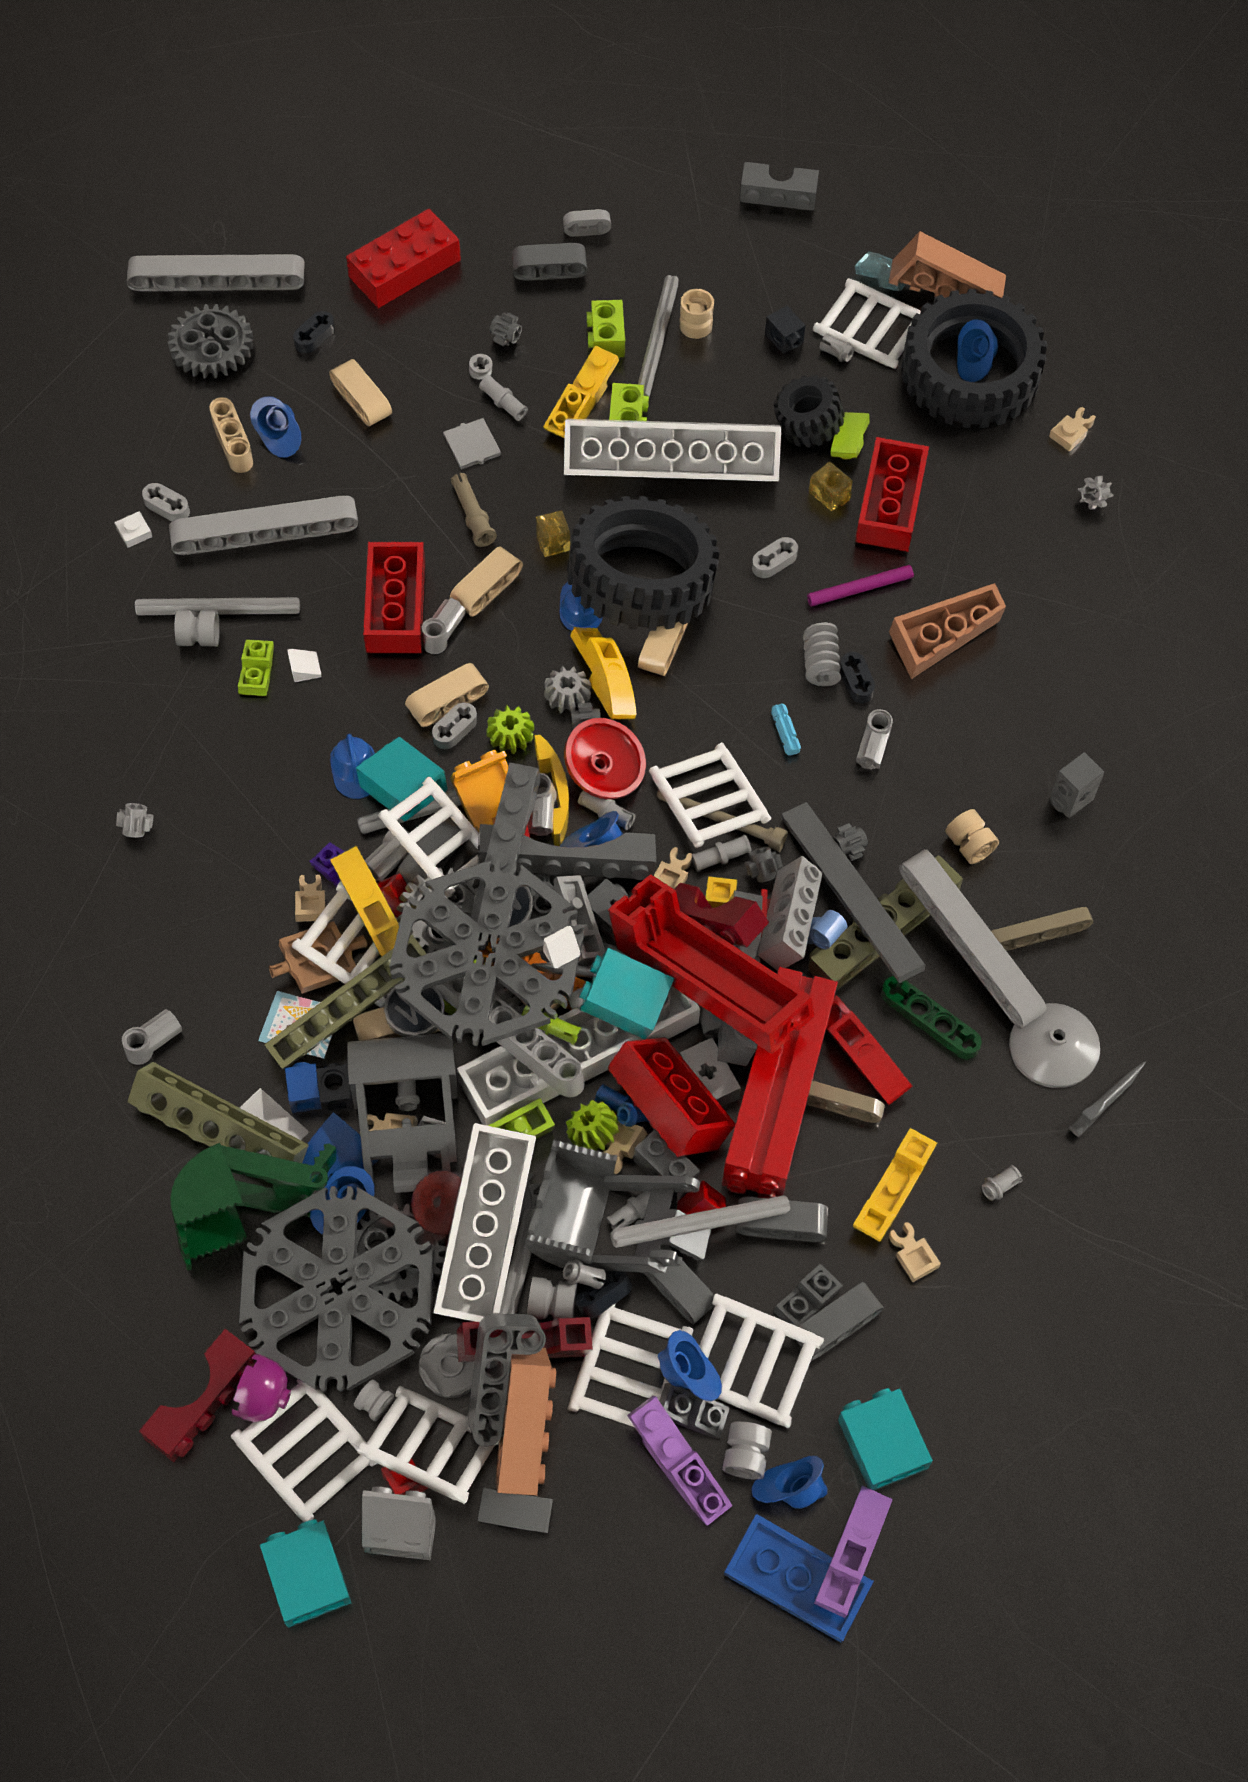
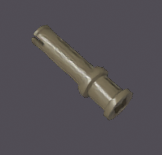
[451,473,497,547]

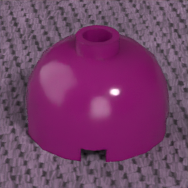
[232,1354,291,1422]

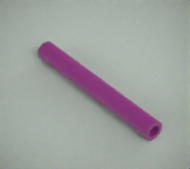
[807,565,914,607]

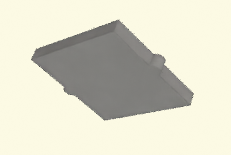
[443,418,501,469]

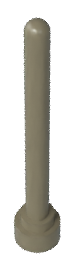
[657,790,788,852]

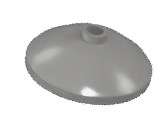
[1009,1003,1100,1088]

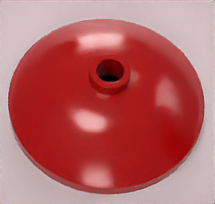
[564,718,646,799]

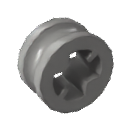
[469,354,492,380]

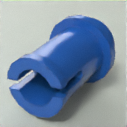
[595,1084,634,1112]
[617,1102,650,1127]

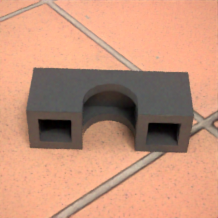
[740,162,819,211]

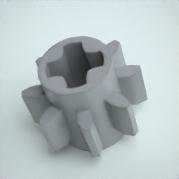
[1078,476,1113,510]
[116,803,153,838]

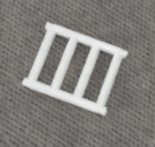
[813,278,921,369]
[649,743,771,848]
[378,777,479,897]
[292,881,400,1008]
[699,1294,824,1428]
[567,1304,694,1427]
[231,1379,377,1523]
[357,1386,503,1504]

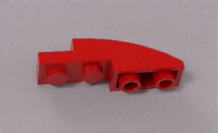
[826,995,912,1105]

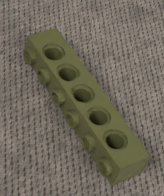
[808,855,963,991]
[264,935,426,1070]
[127,1062,309,1163]

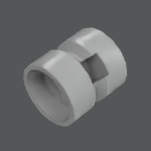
[175,610,219,647]
[527,1277,577,1320]
[722,1421,772,1480]

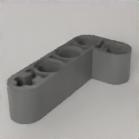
[468,1313,546,1447]

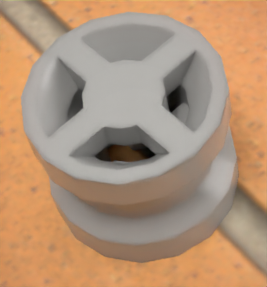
[354,1380,394,1421]

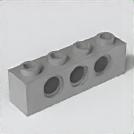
[758,856,822,971]

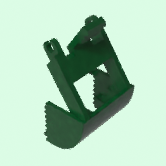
[170,1143,336,1271]

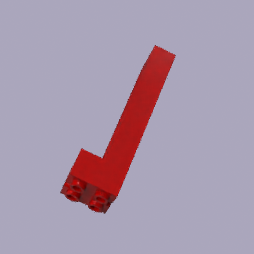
[608,874,815,1054]
[722,967,838,1199]

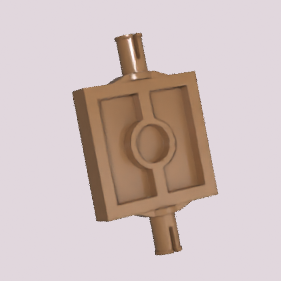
[269,921,367,993]

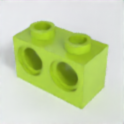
[586,300,625,358]
[609,383,649,421]

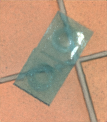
[855,251,906,291]

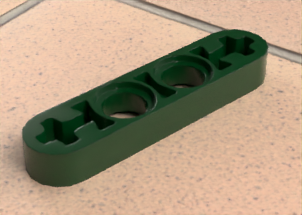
[881,976,982,1059]

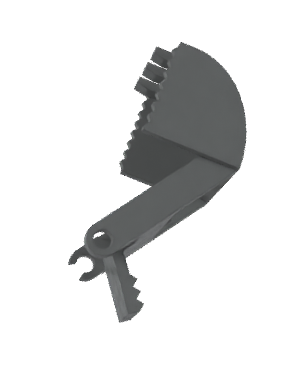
[348,1033,458,1193]
[526,1140,711,1273]

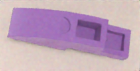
[627,1396,733,1526]
[814,1486,893,1618]

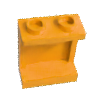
[450,750,509,833]

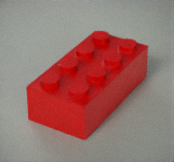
[346,209,461,308]
[855,437,929,552]
[363,542,425,653]
[607,1037,736,1157]

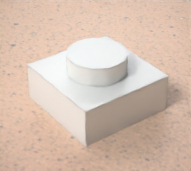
[115,511,152,548]

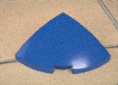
[303,1112,378,1179]

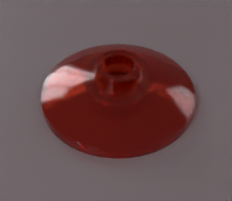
[411,1171,461,1234]

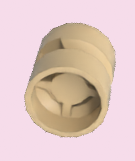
[679,289,714,339]
[945,809,999,864]

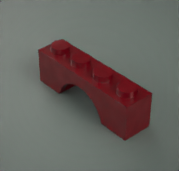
[675,883,769,948]
[456,1317,593,1362]
[139,1329,257,1462]

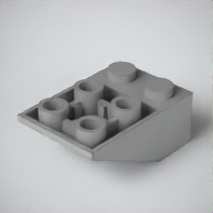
[362,1487,436,1560]

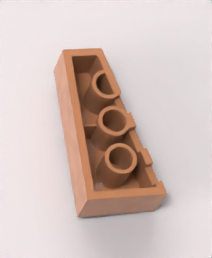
[889,231,1006,298]
[889,583,1006,679]
[495,1348,556,1496]

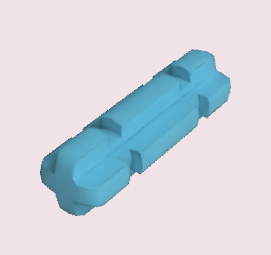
[771,703,801,756]

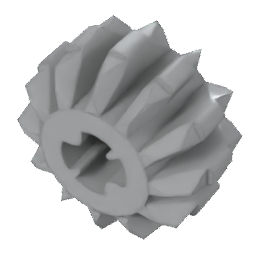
[544,665,591,714]

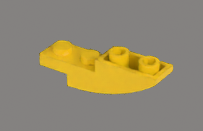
[543,346,619,439]
[570,627,636,719]
[330,846,399,957]

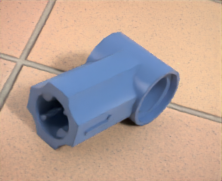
[807,910,847,949]

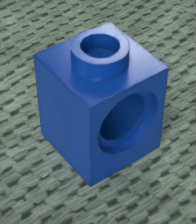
[285,1062,322,1113]

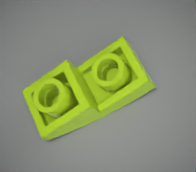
[831,412,870,459]
[238,640,274,696]

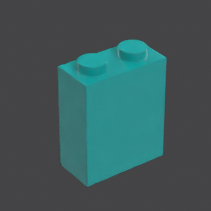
[356,737,448,822]
[579,948,674,1039]
[838,1388,933,1491]
[260,1519,352,1628]

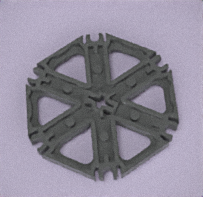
[389,860,584,1046]
[239,1186,434,1392]

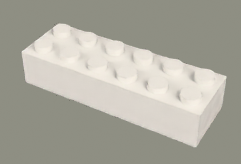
[433,1123,536,1322]

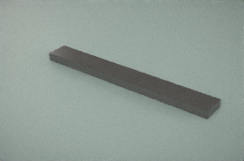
[781,802,925,983]

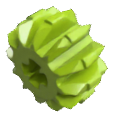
[486,705,534,754]
[566,1100,619,1151]

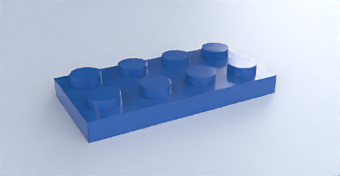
[724,1514,874,1643]

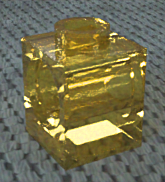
[809,462,853,511]
[536,510,570,557]

